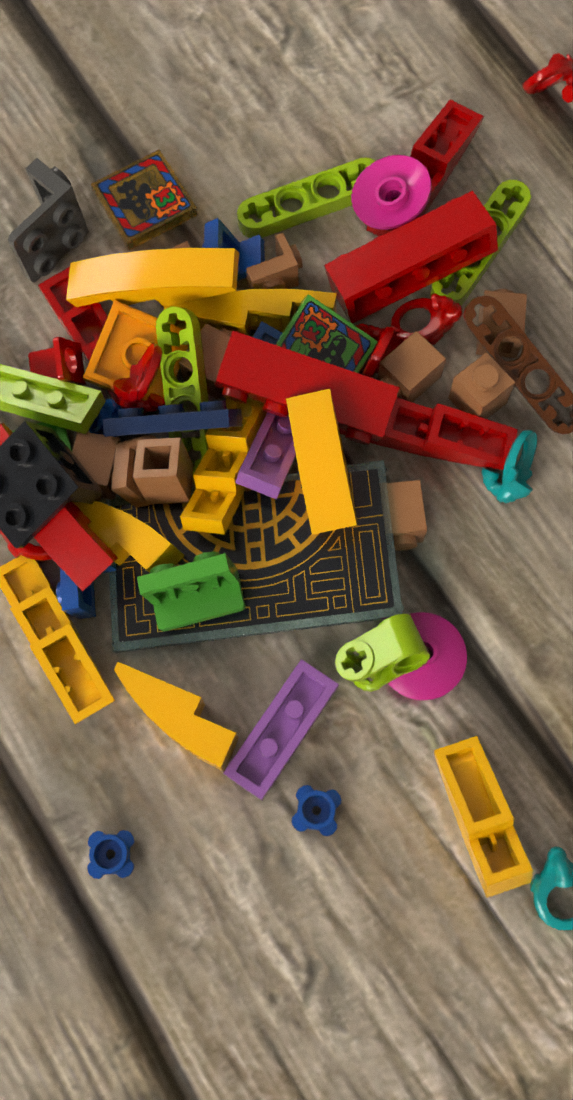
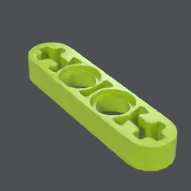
[237,157,375,238]
[430,180,531,306]
[156,306,209,474]

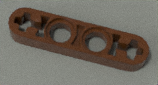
[463,295,573,434]

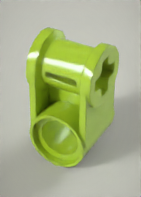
[335,614,430,692]

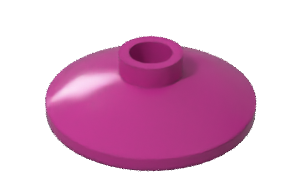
[351,155,432,230]
[388,612,467,701]

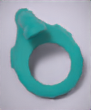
[481,430,538,504]
[530,846,573,930]

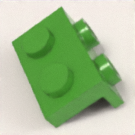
[137,552,246,632]

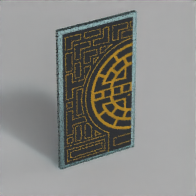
[106,460,404,653]

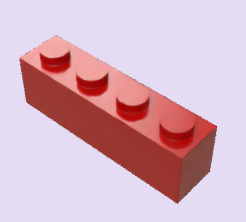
[324,190,498,324]
[216,330,400,445]

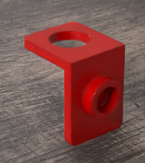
[28,337,86,385]

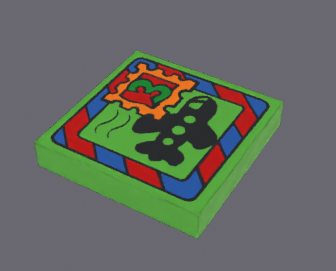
[275,294,378,373]

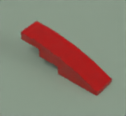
[366,99,484,236]
[38,267,123,409]
[339,397,518,470]
[0,423,118,591]

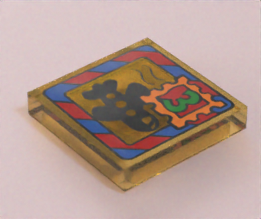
[90,150,198,250]

